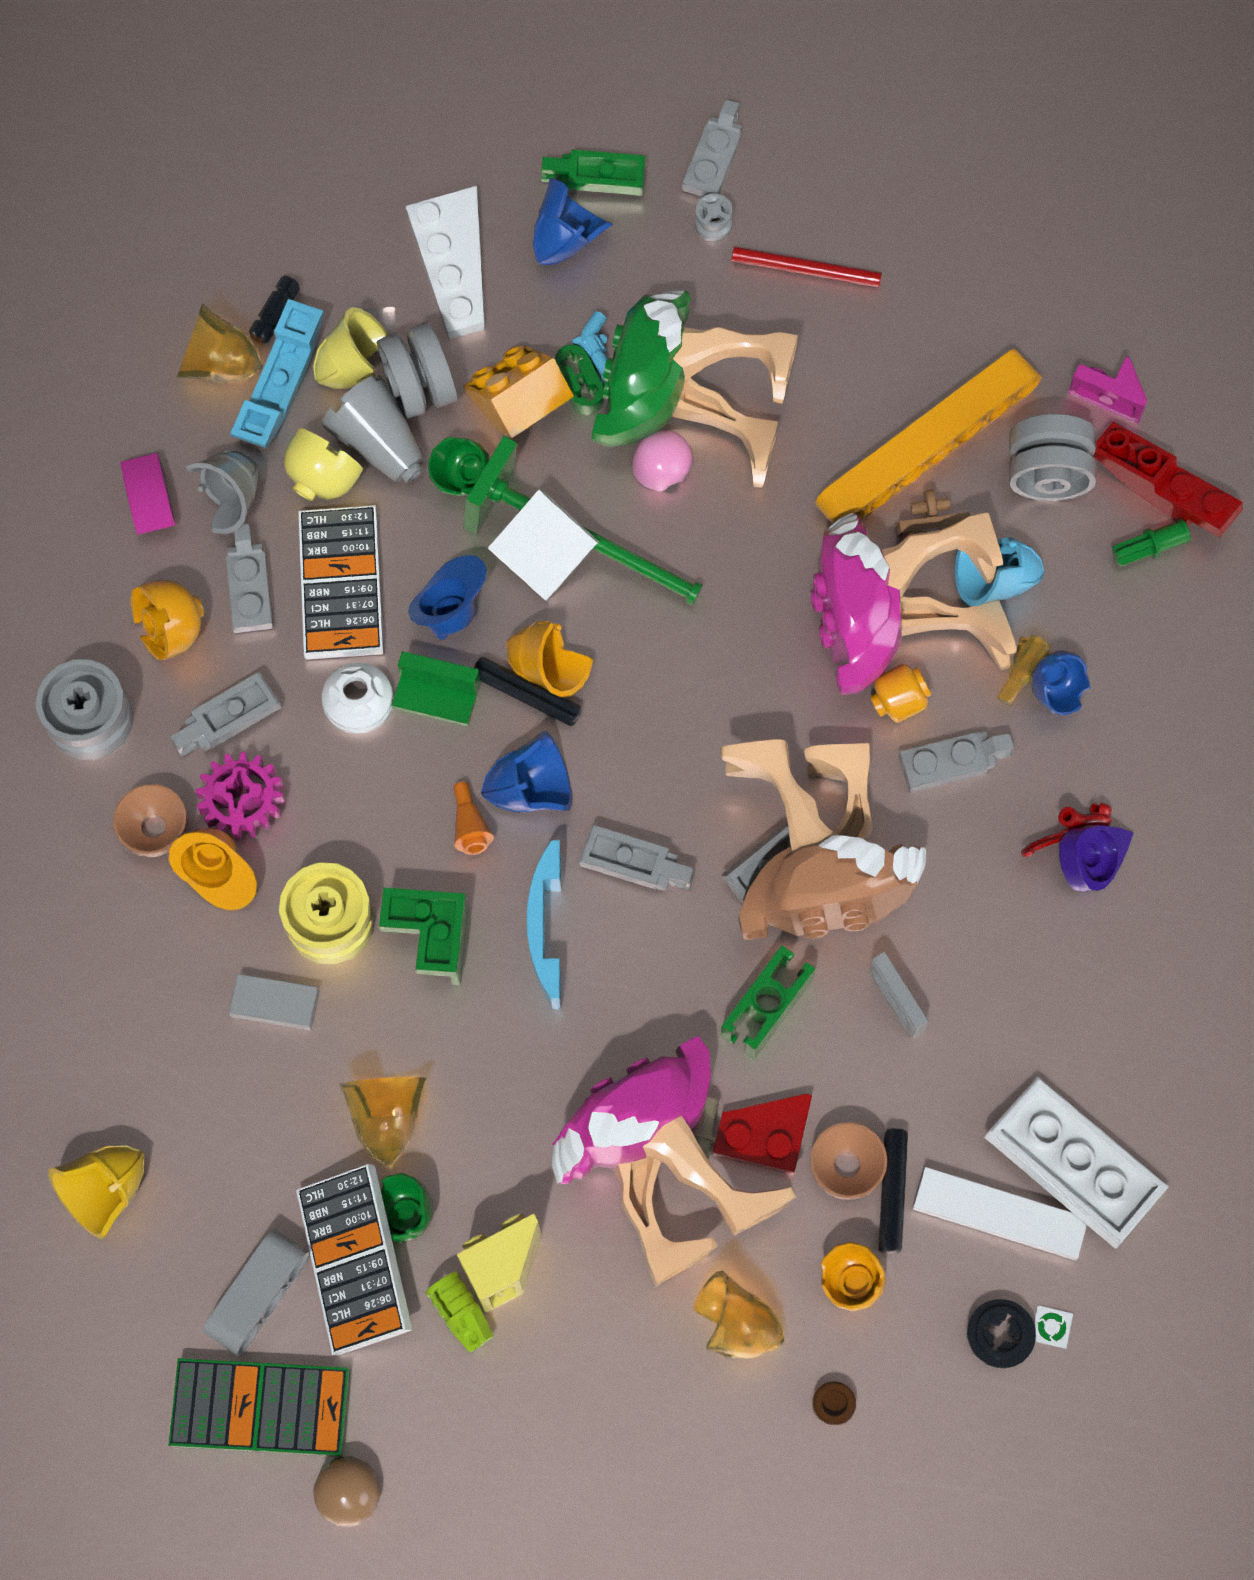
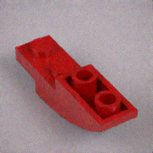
[1094,422,1243,538]

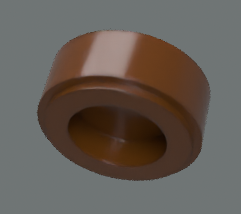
[812,1381,856,1427]

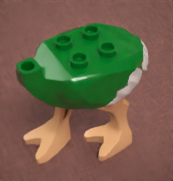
[591,290,798,488]

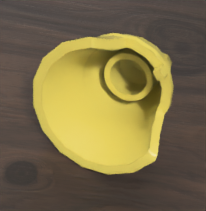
[313,307,389,389]

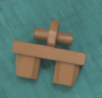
[895,489,970,541]

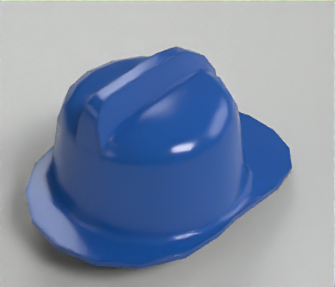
[408,555,487,640]

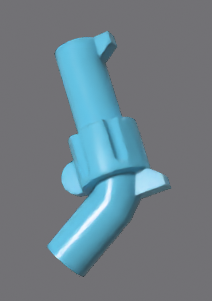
[572,311,607,385]

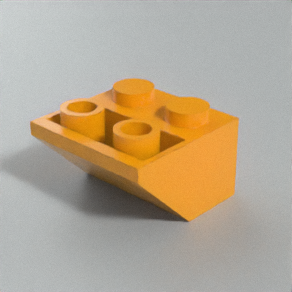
[463,345,574,438]

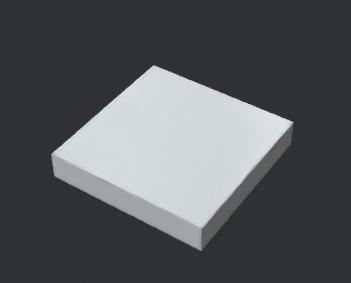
[488,489,599,600]

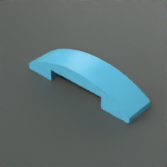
[230,299,324,448]
[527,840,561,1009]

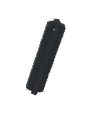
[474,657,582,726]
[878,1128,908,1254]

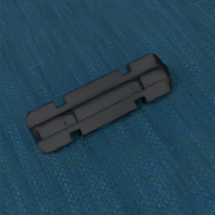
[249,275,300,345]

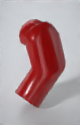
[1058,803,1112,829]

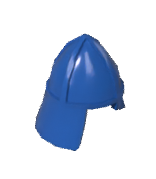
[533,178,613,265]
[481,731,572,813]

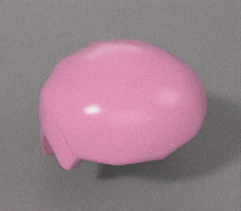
[631,429,694,491]

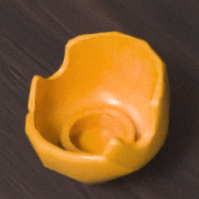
[821,1242,886,1312]

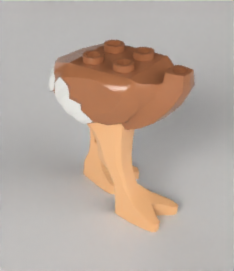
[720,739,926,940]

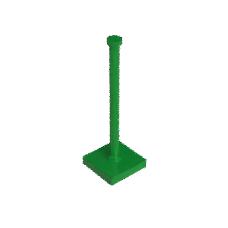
[463,436,703,606]

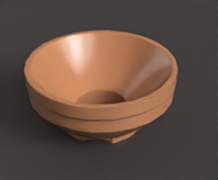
[113,784,188,857]
[810,1122,887,1200]

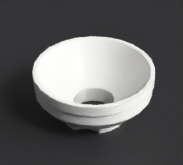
[322,662,394,734]

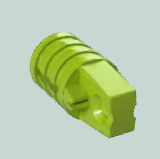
[425,1271,494,1353]

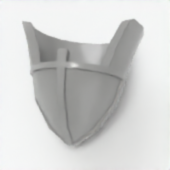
[184,450,259,534]

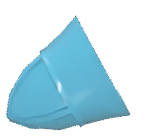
[954,537,1044,606]

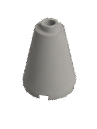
[322,375,425,483]

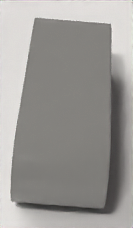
[203,1229,310,1356]

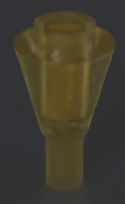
[997,635,1051,706]

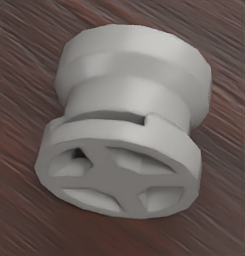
[695,193,733,241]

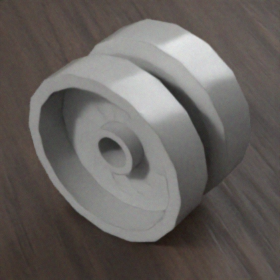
[376,321,457,420]
[1009,414,1096,501]
[35,659,133,760]

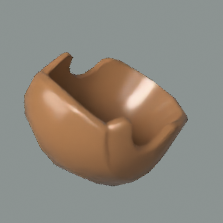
[313,1456,380,1527]

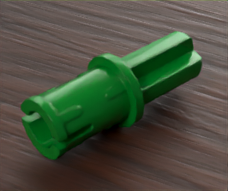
[1112,519,1191,567]

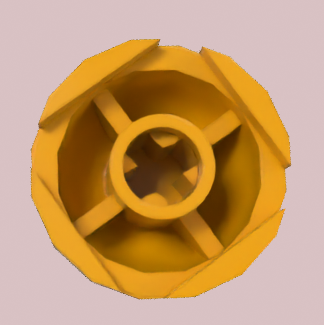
[130,580,204,660]

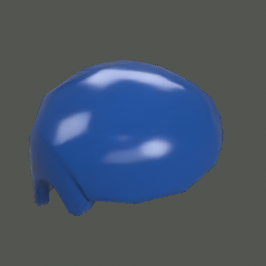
[1031,650,1091,716]

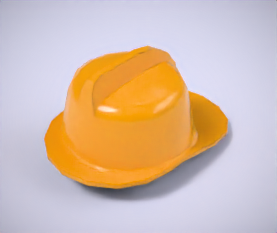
[169,828,257,910]

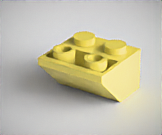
[457,1213,541,1313]

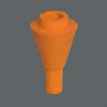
[453,782,494,855]

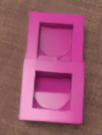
[120,453,175,535]

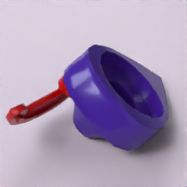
[1021,825,1133,892]

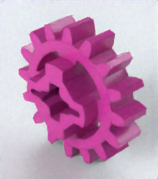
[195,752,285,840]

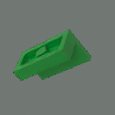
[391,651,481,727]

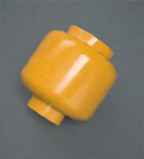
[870,664,932,723]

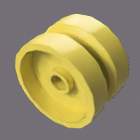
[279,863,375,964]

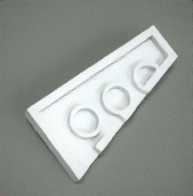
[405,186,485,340]

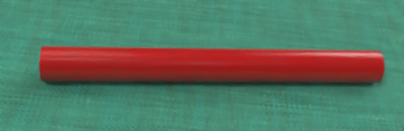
[731,246,882,288]

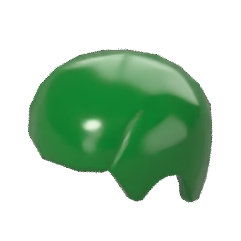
[428,437,490,496]
[381,1173,433,1243]

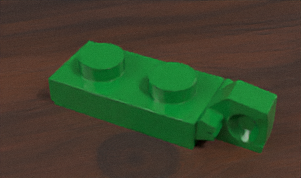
[541,149,645,196]

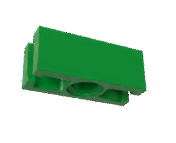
[721,945,816,1060]

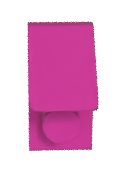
[1068,356,1147,424]

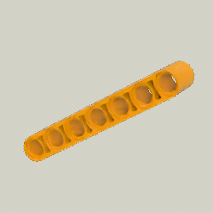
[815,349,1042,524]

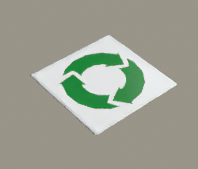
[1034,1305,1073,1349]

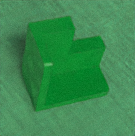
[379,887,468,985]

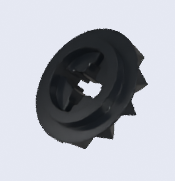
[966,1299,1036,1370]

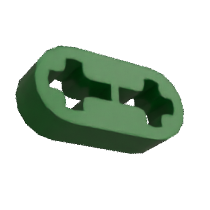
[555,345,605,415]

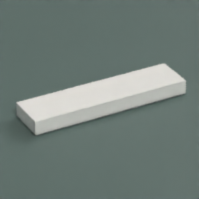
[913,1167,1087,1261]

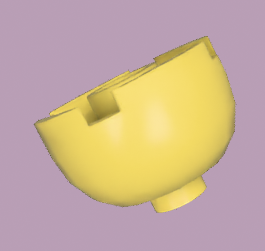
[284,428,363,501]

